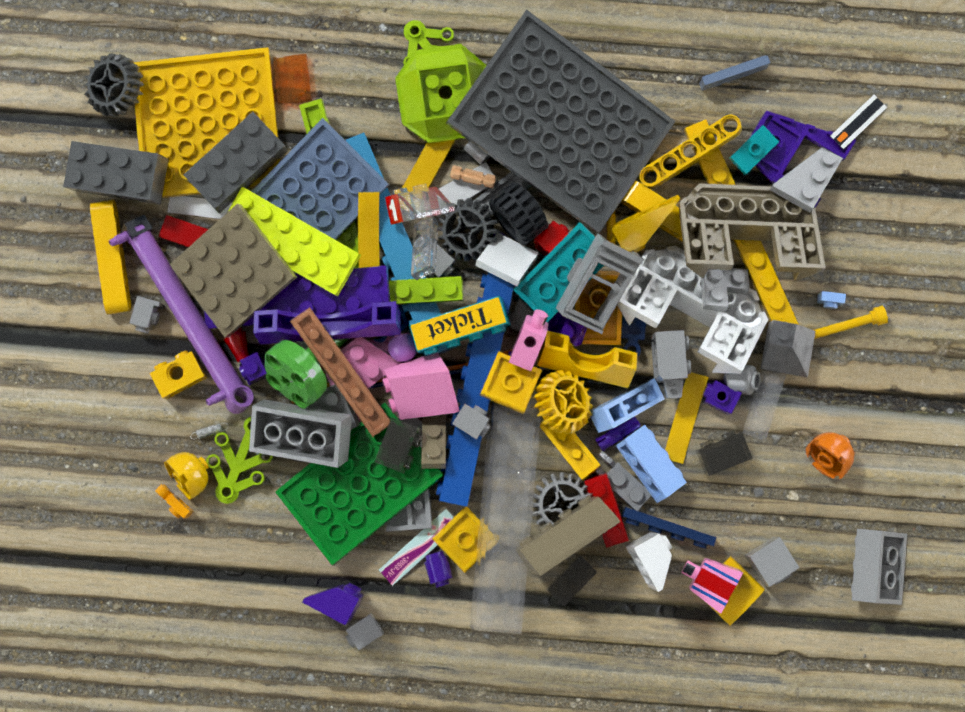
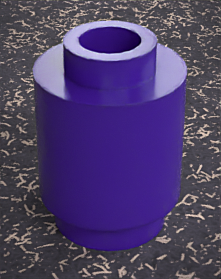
[424,551,453,587]

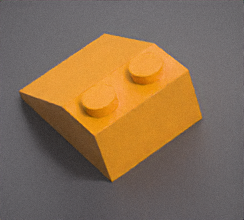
[575,271,622,345]

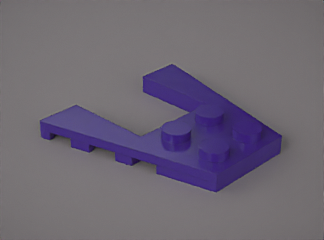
[748,111,856,208]

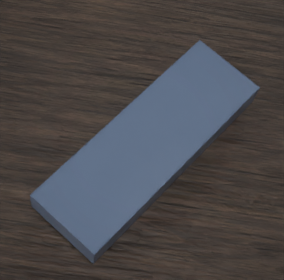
[699,55,770,91]

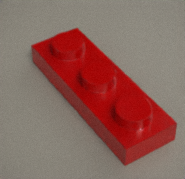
[584,473,629,548]

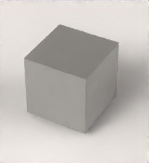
[744,536,800,587]

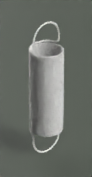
[190,423,228,439]

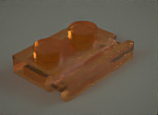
[273,54,312,105]

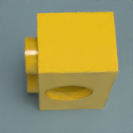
[149,350,208,400]

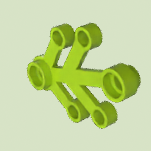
[403,20,465,93]
[206,416,274,504]

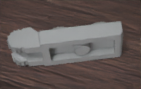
[595,451,651,511]

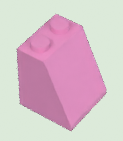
[382,353,460,420]

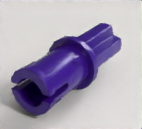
[595,416,641,452]

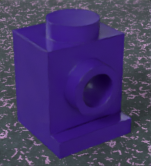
[239,352,267,386]
[702,381,742,415]

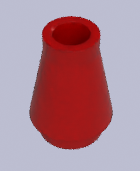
[224,327,250,363]

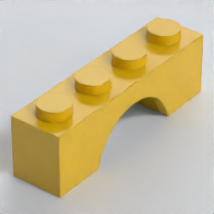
[537,330,637,388]

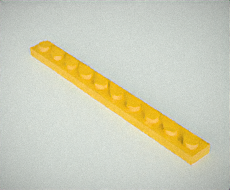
[684,119,799,325]

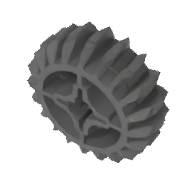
[83,53,144,117]
[437,198,500,262]

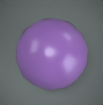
[388,334,417,362]

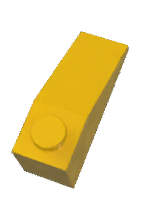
[612,195,680,252]

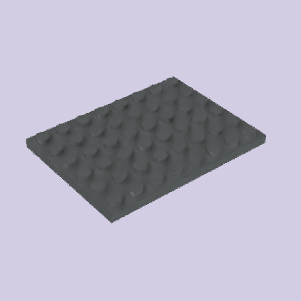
[446,9,675,234]

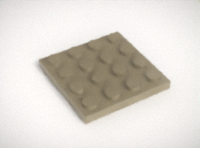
[170,204,297,338]

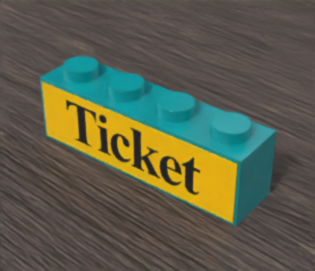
[409,296,511,356]

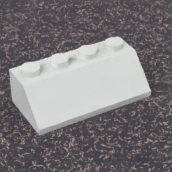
[626,532,672,592]

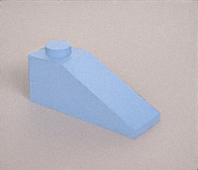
[590,378,665,433]

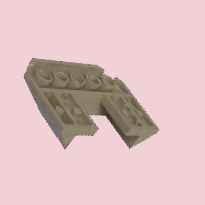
[678,183,826,282]

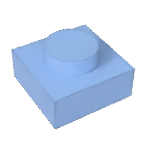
[817,291,846,309]

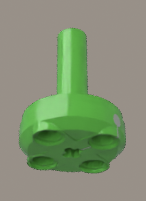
[265,338,350,409]

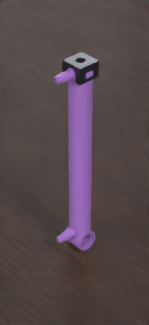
[109,215,254,414]

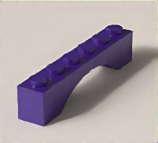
[253,301,401,344]

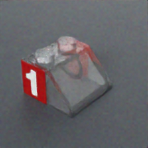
[385,184,455,225]

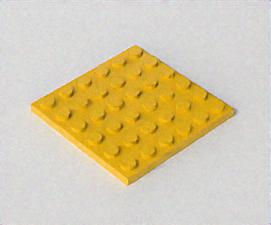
[134,47,281,198]

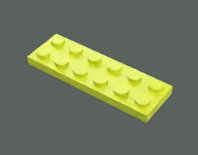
[228,187,361,296]

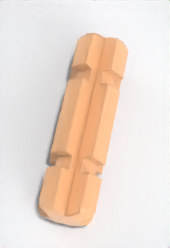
[450,165,496,188]

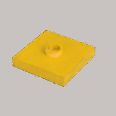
[480,351,542,414]
[432,506,498,573]

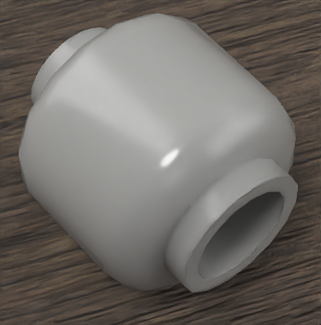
[724,365,761,395]

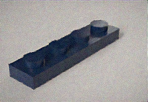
[621,507,717,549]

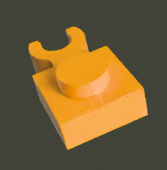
[155,484,194,518]

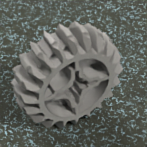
[530,472,592,525]

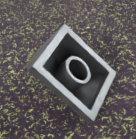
[761,320,816,377]

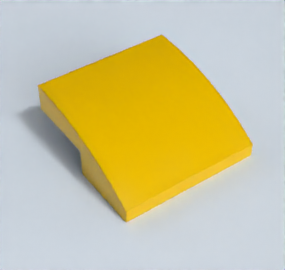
[707,556,765,625]

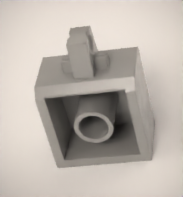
[651,330,691,399]

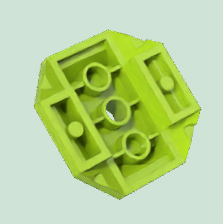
[395,44,486,144]

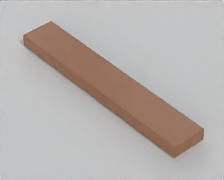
[290,307,392,437]

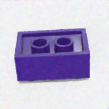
[302,583,364,625]

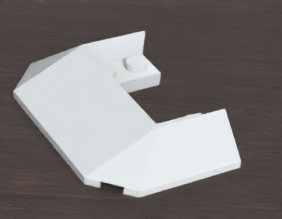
[617,246,768,374]

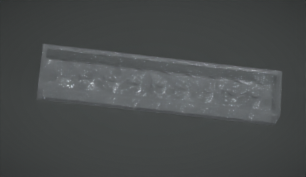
[470,394,541,634]

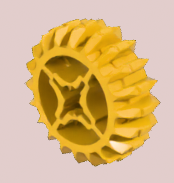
[533,370,594,434]

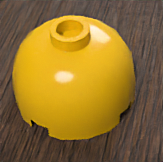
[164,452,209,500]

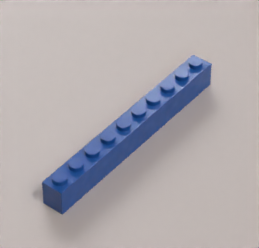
[436,272,514,507]

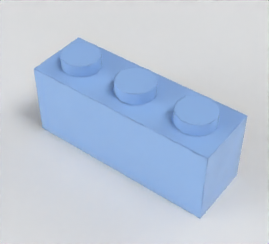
[615,425,687,503]

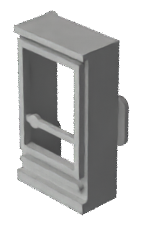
[556,233,644,334]

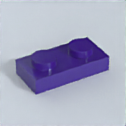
[547,312,587,346]

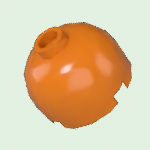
[806,432,855,479]

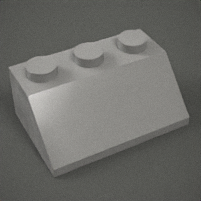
[851,529,907,605]

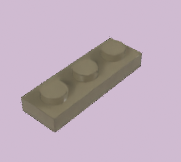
[421,414,446,469]

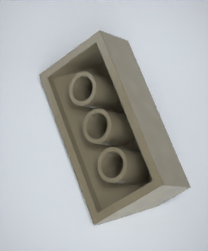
[515,495,620,576]

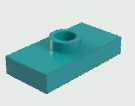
[729,125,779,175]

